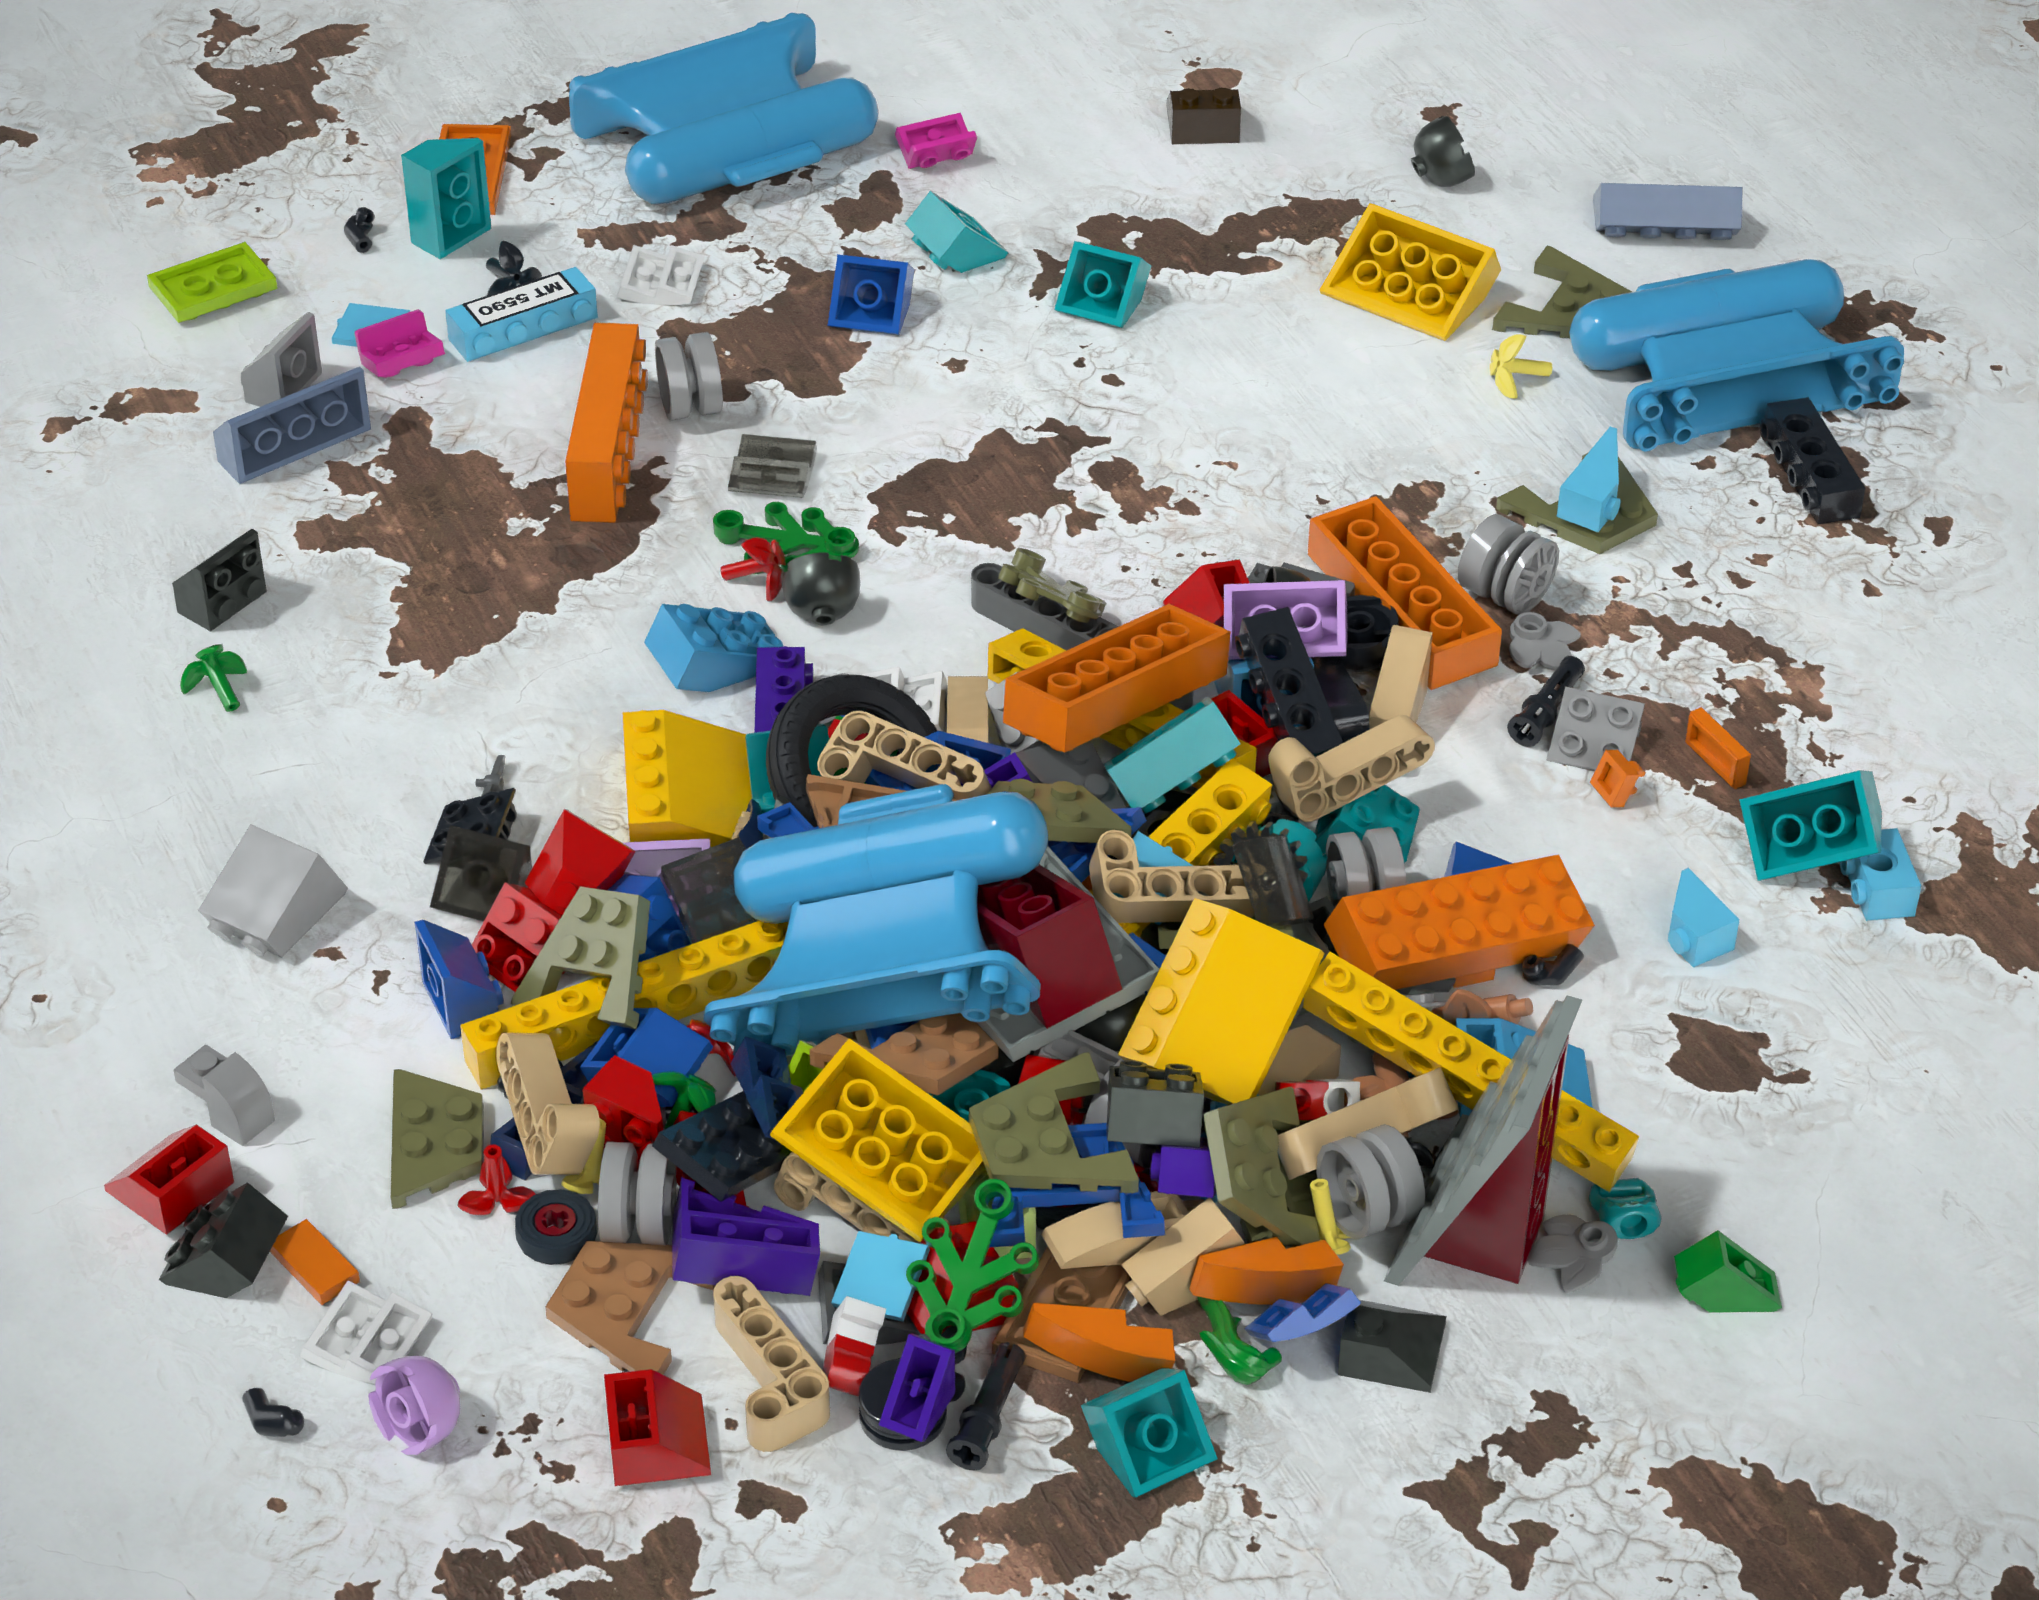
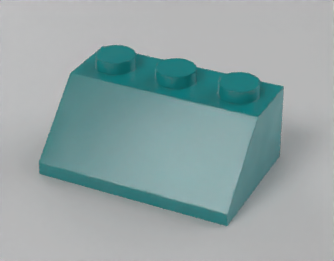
[401,138,492,260]
[1103,697,1241,814]
[1739,770,1882,881]

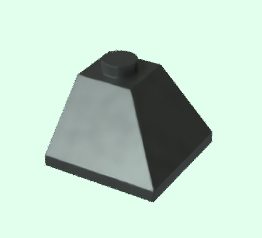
[1338,1300,1447,1393]

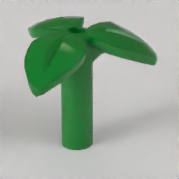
[180,644,247,712]
[652,1071,717,1130]

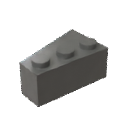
[1016,740,1126,860]

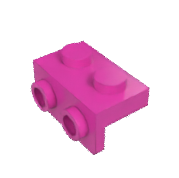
[895,112,977,169]
[354,309,445,378]

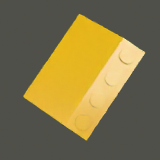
[1320,203,1501,341]
[622,710,752,855]
[1118,898,1325,1105]
[770,1038,985,1242]

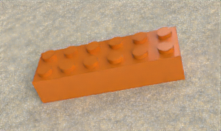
[565,323,648,523]
[1308,496,1502,690]
[1003,604,1231,753]
[1324,854,1595,990]

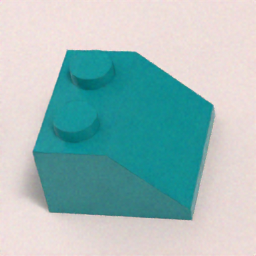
[905,191,1009,273]
[1054,241,1152,328]
[1081,1368,1218,1497]

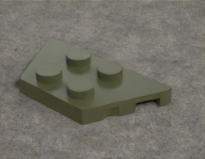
[988,779,1132,843]
[391,1069,484,1209]

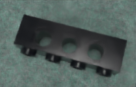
[1760,397,1866,525]
[1235,607,1343,757]

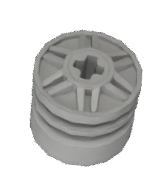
[1458,514,1560,615]

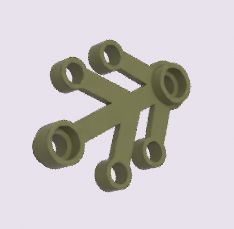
[998,548,1107,623]

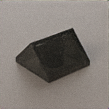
[430,825,532,921]

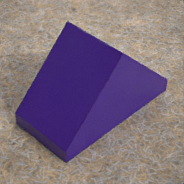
[879,1333,955,1442]

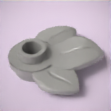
[1509,612,1581,670]
[1528,1215,1618,1293]

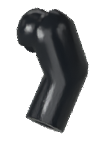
[344,207,375,253]
[1521,944,1584,985]
[242,1388,304,1437]

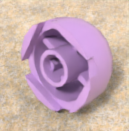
[368,1356,460,1455]

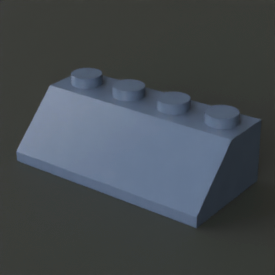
[1593,183,1743,240]
[213,366,371,484]

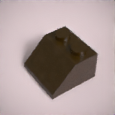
[1166,88,1241,145]

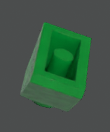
[1674,1230,1782,1313]

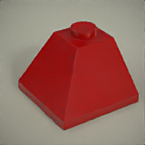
[525,809,636,915]

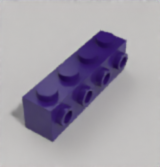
[754,646,814,733]

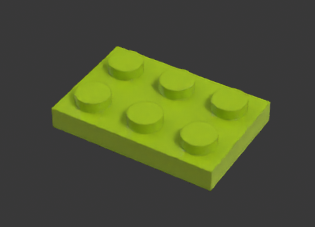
[147,242,277,323]

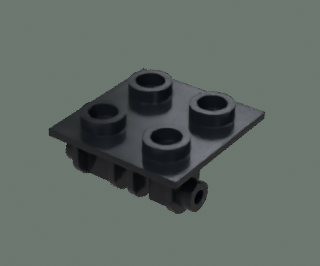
[423,788,517,869]

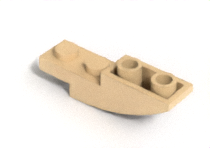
[1041,1191,1205,1269]

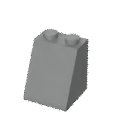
[198,824,348,958]

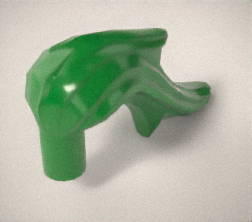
[1197,1296,1282,1385]

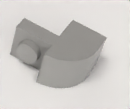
[173,1044,275,1146]

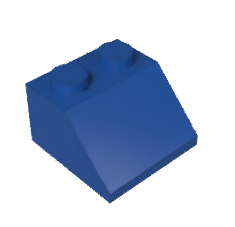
[828,254,915,335]
[414,919,504,1039]

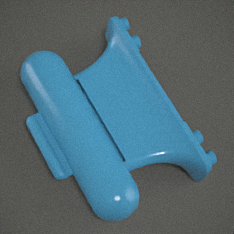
[569,13,879,204]
[1569,259,1904,451]
[704,784,1048,1056]

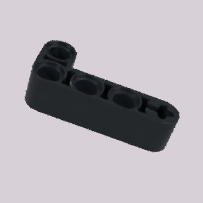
[1310,656,1370,743]

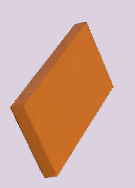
[439,124,512,215]

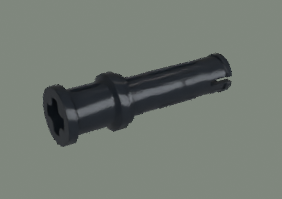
[1507,656,1585,747]
[946,1342,1026,1471]

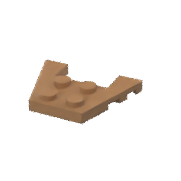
[809,1013,998,1095]
[545,1241,716,1375]

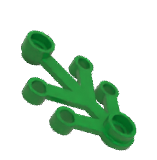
[713,502,859,574]
[906,1179,1039,1353]

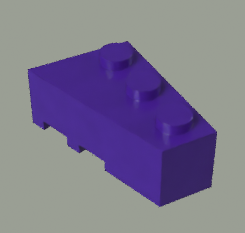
[672,1177,820,1296]

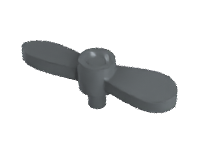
[475,755,505,796]

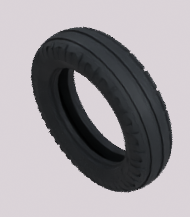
[766,674,937,827]

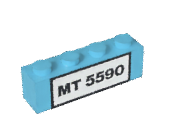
[445,267,598,362]

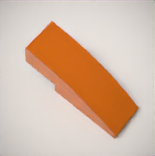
[1189,1237,1344,1305]
[1023,1303,1176,1382]

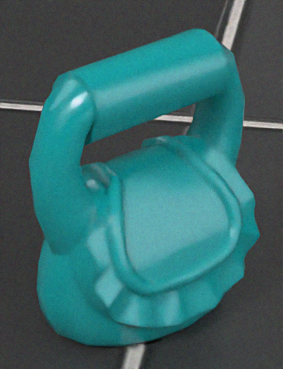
[1588,1178,1662,1239]

